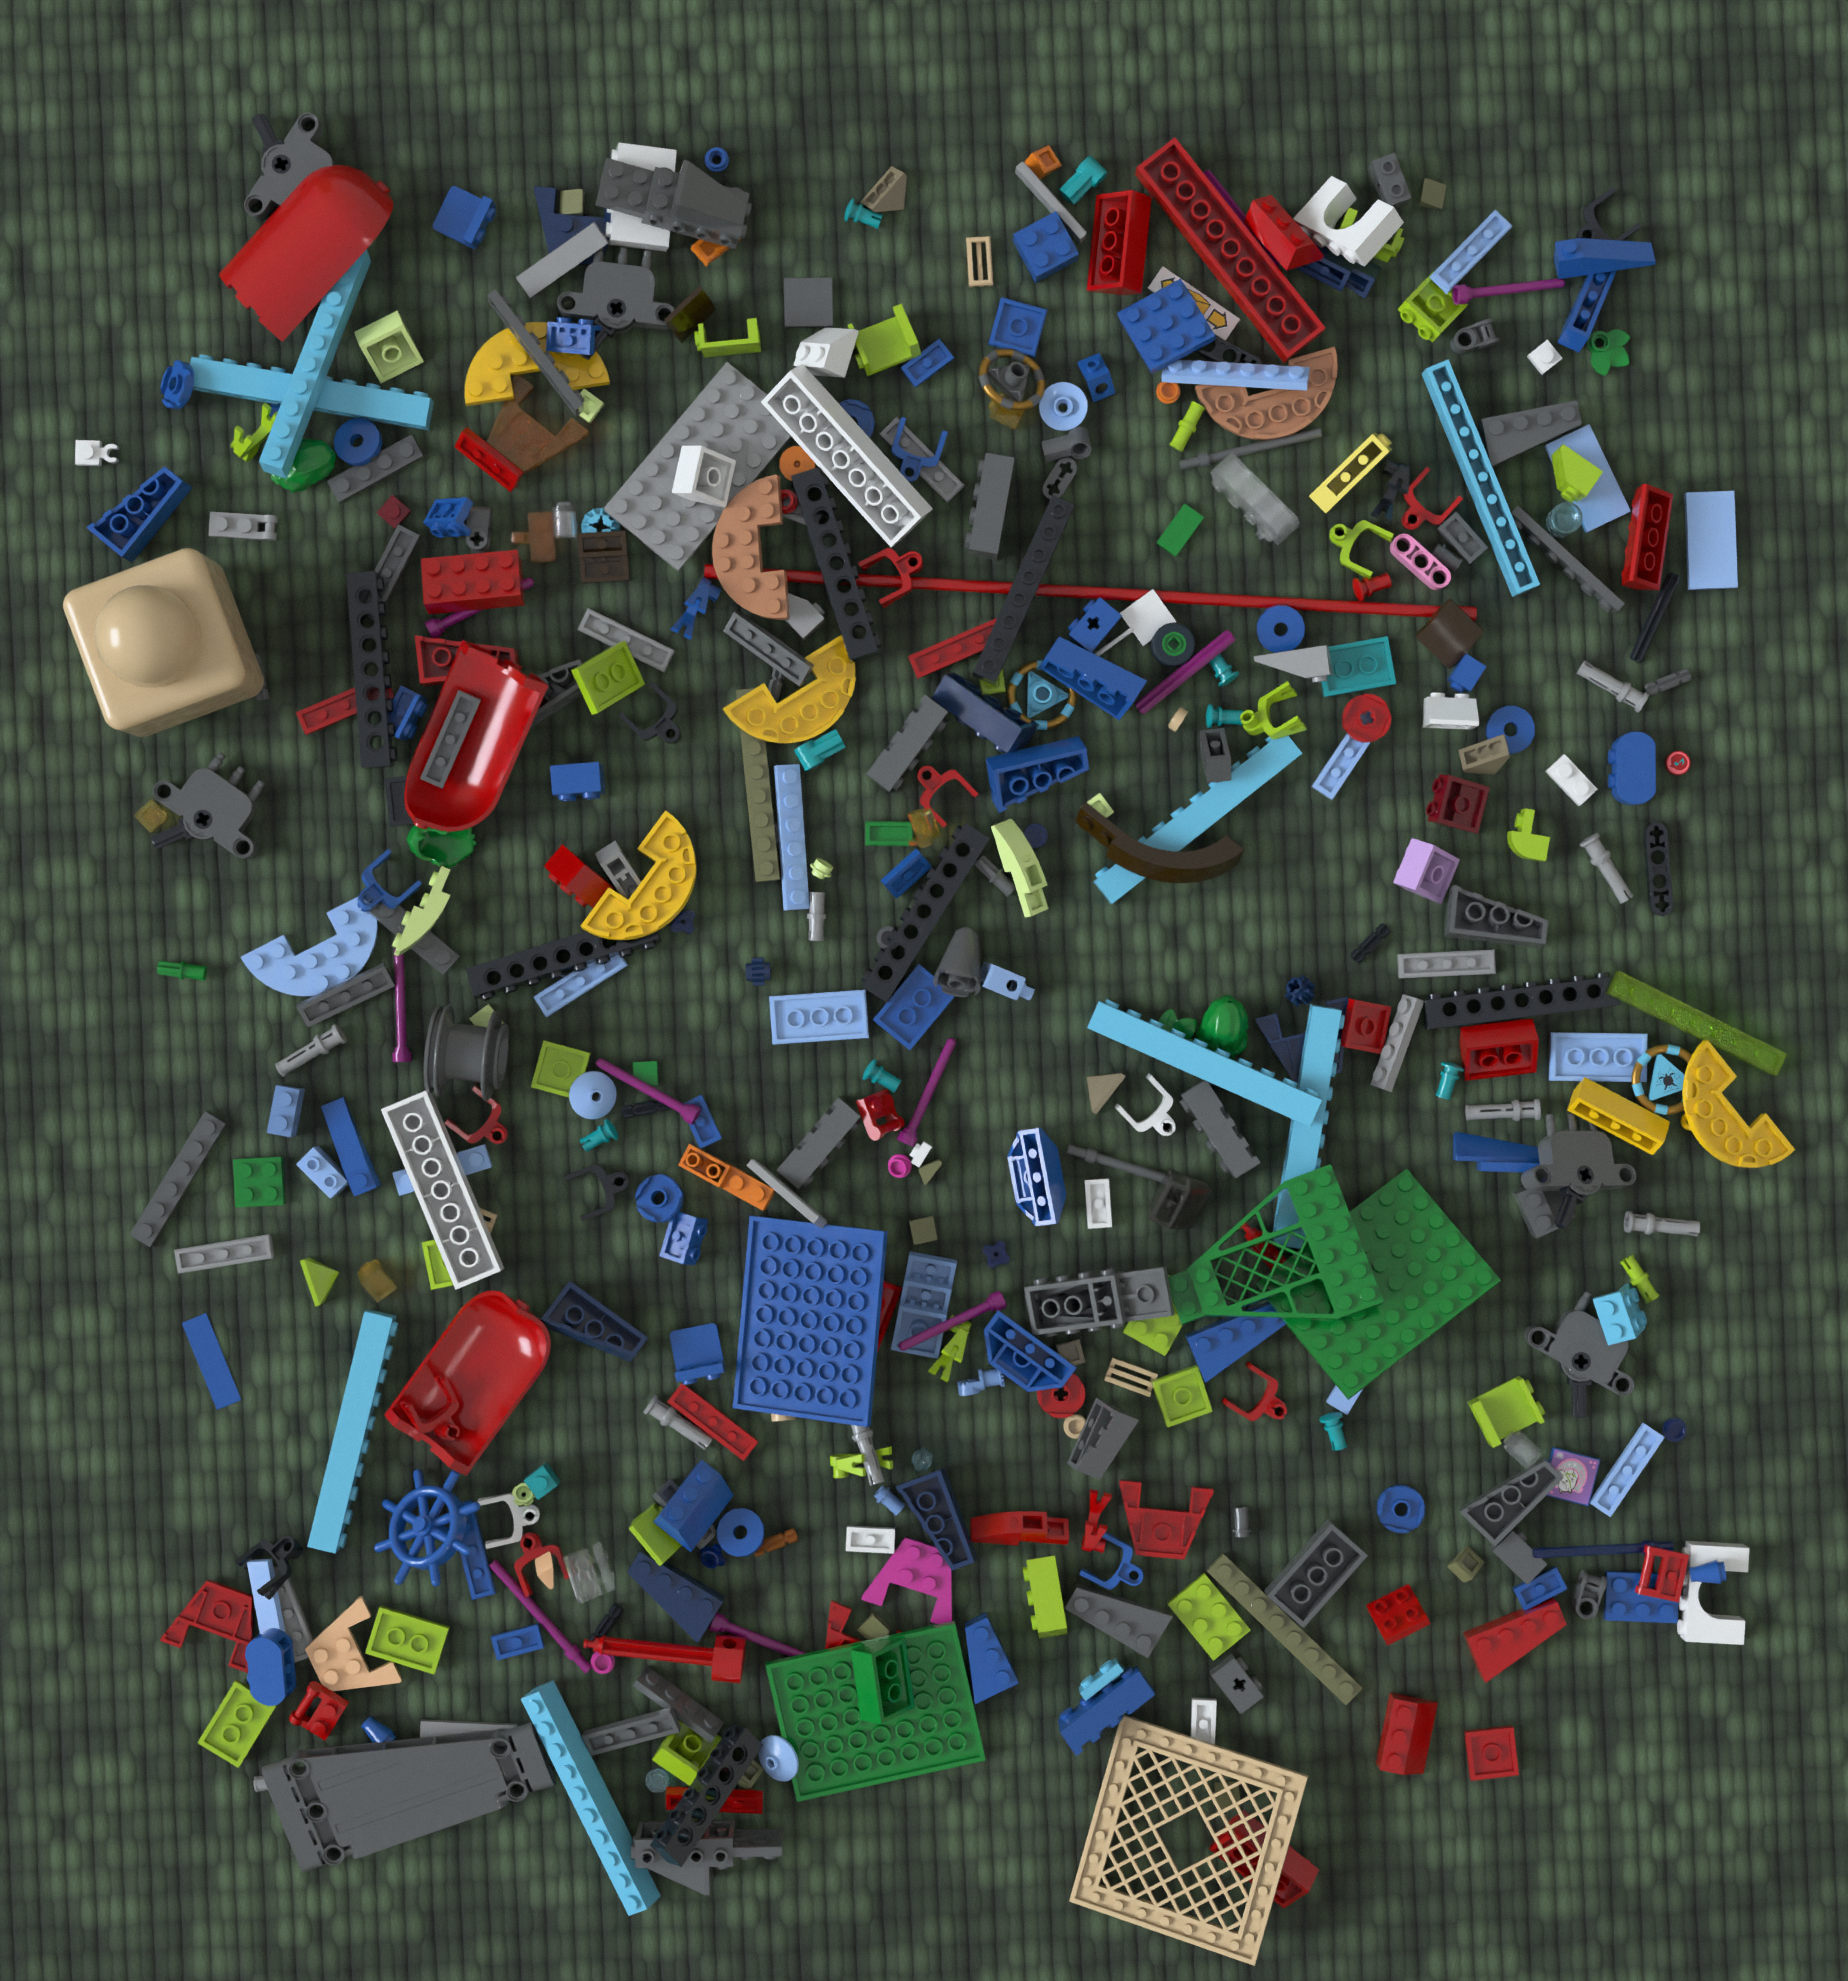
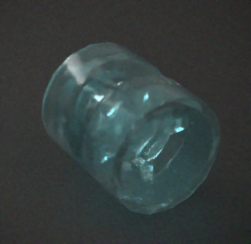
[1545,502,1582,538]

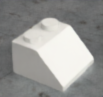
[794,327,859,378]
[672,446,736,507]
[1422,693,1479,730]

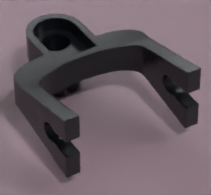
[1575,187,1641,241]
[1371,459,1410,524]
[618,681,681,744]
[565,1164,629,1221]
[235,1536,303,1600]

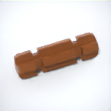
[754,1528,798,1556]

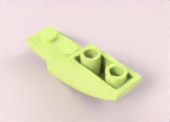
[991,819,1048,917]
[392,866,450,956]

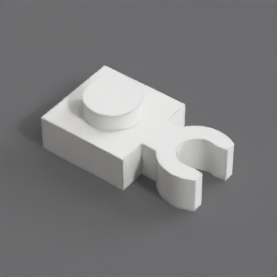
[75,440,119,466]

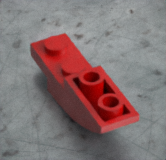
[970,1511,1069,1546]

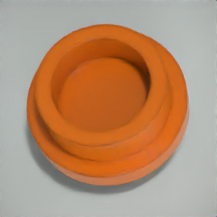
[1156,381,1180,404]

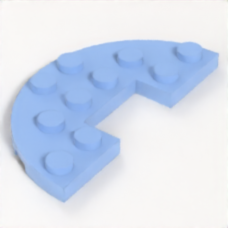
[241,897,378,996]

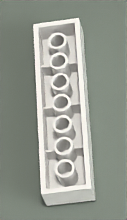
[761,364,933,547]
[381,1091,504,1290]

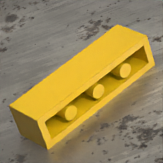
[1567,1077,1670,1155]

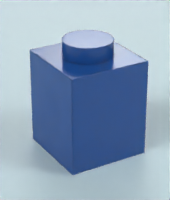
[1447,654,1487,694]

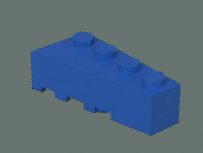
[86,467,192,563]
[1185,1301,1286,1383]
[1058,1665,1155,1756]

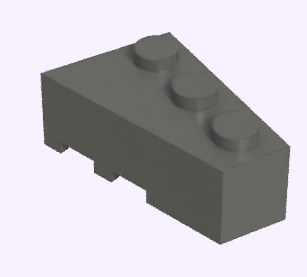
[1067,1398,1139,1480]

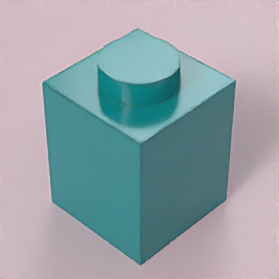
[524,1462,560,1500]

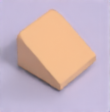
[535,1552,554,1590]

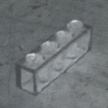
[1211,453,1300,545]

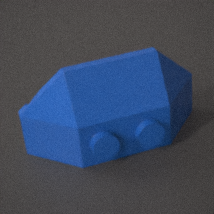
[1007,1127,1066,1226]
[984,1310,1076,1392]

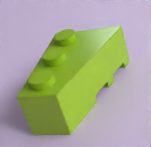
[1022,1556,1068,1639]

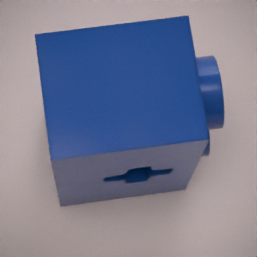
[1068,597,1122,653]

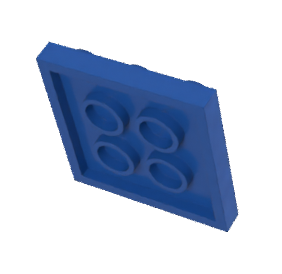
[1117,279,1216,374]

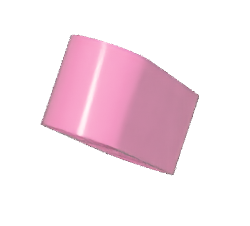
[1390,534,1451,591]

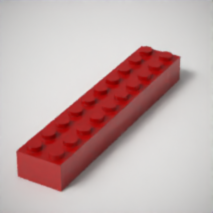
[1135,137,1325,364]

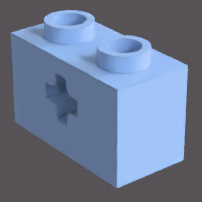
[296,1146,349,1199]

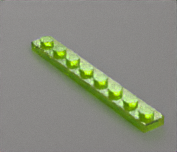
[1607,971,1787,1076]

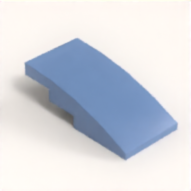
[891,1251,957,1359]

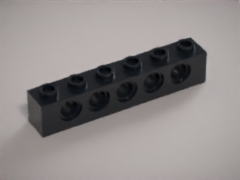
[650,1724,763,1867]

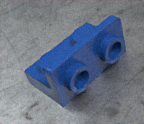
[546,317,601,355]
[423,497,473,538]
[659,1211,708,1265]

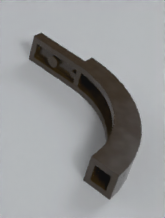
[1075,802,1244,883]

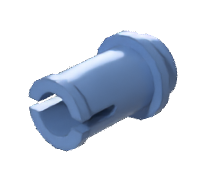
[874,1486,905,1516]

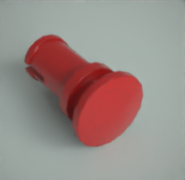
[1352,572,1392,602]

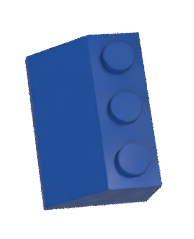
[653,1460,734,1552]

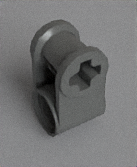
[1450,318,1500,354]
[466,506,492,553]
[1571,1570,1607,1620]

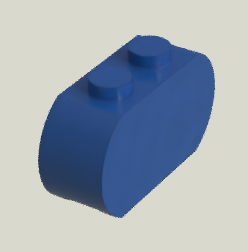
[1608,732,1656,806]
[245,1628,296,1706]

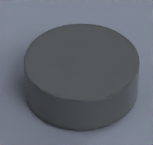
[877,926,898,950]

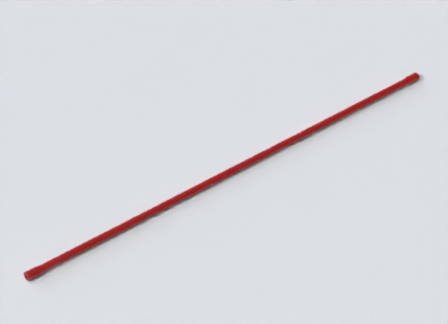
[704,564,1477,621]

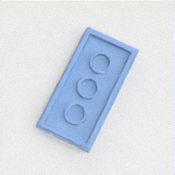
[1544,424,1630,533]
[1684,491,1738,590]
[769,990,869,1045]
[1549,1032,1648,1082]

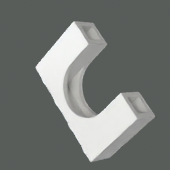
[605,143,677,252]
[1293,176,1404,267]
[1677,1541,1749,1645]

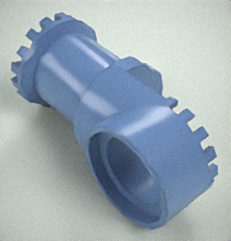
[957,1369,1005,1396]

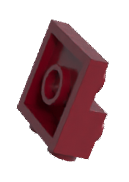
[1426,774,1490,834]

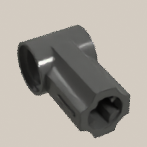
[1042,427,1091,462]

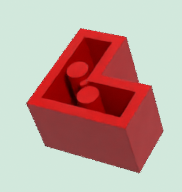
[544,844,614,908]

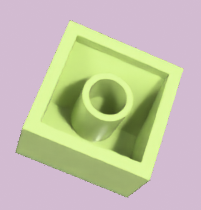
[354,311,424,383]

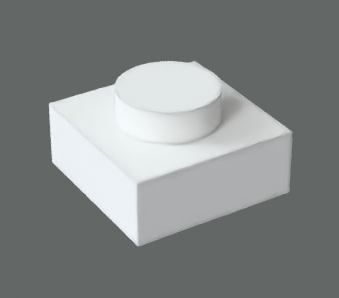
[1527,339,1562,375]
[910,1141,932,1167]

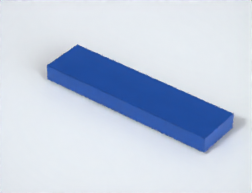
[460,1499,496,1600]

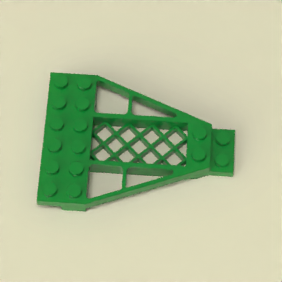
[1168,1164,1384,1325]

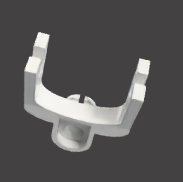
[1114,1073,1176,1136]
[477,1493,540,1549]

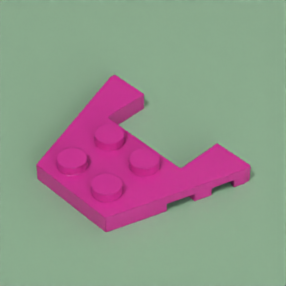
[861,1536,952,1624]

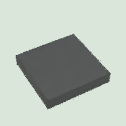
[784,277,833,328]

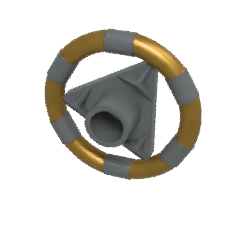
[979,348,1046,410]

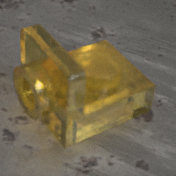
[988,392,1025,430]
[908,808,940,848]
[358,1259,397,1302]

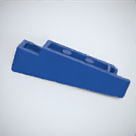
[1453,1132,1540,1172]

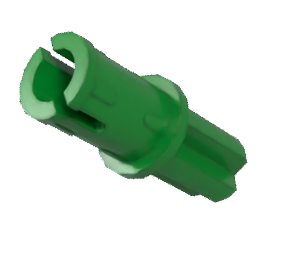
[157,960,207,981]

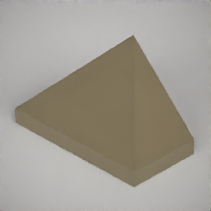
[860,166,907,212]
[1458,734,1510,775]
[1087,1073,1126,1114]

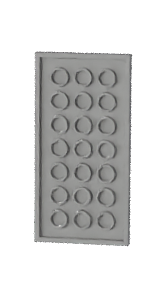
[603,362,792,572]

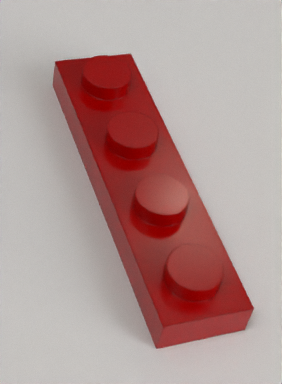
[908,618,997,679]
[296,687,395,735]
[667,1382,759,1461]
[666,1786,763,1814]

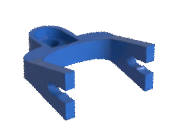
[891,417,948,482]
[671,577,722,640]
[357,849,422,912]
[1079,1531,1144,1590]

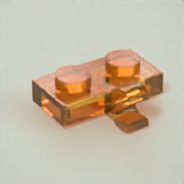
[512,511,556,562]

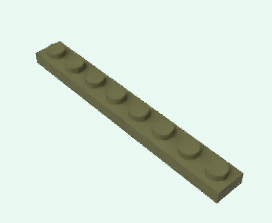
[736,688,780,882]
[1207,1553,1363,1705]

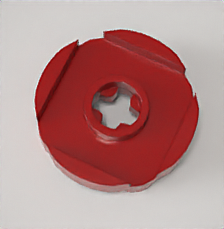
[1342,694,1392,743]
[1037,1373,1085,1418]

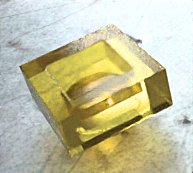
[134,799,170,833]

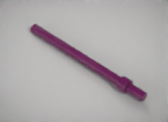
[489,1559,592,1673]

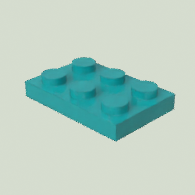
[1321,636,1396,697]

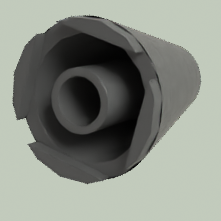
[933,927,982,997]

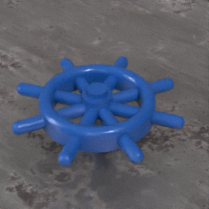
[374,1469,480,1587]

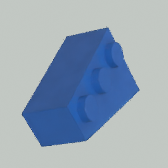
[965,1612,1019,1704]

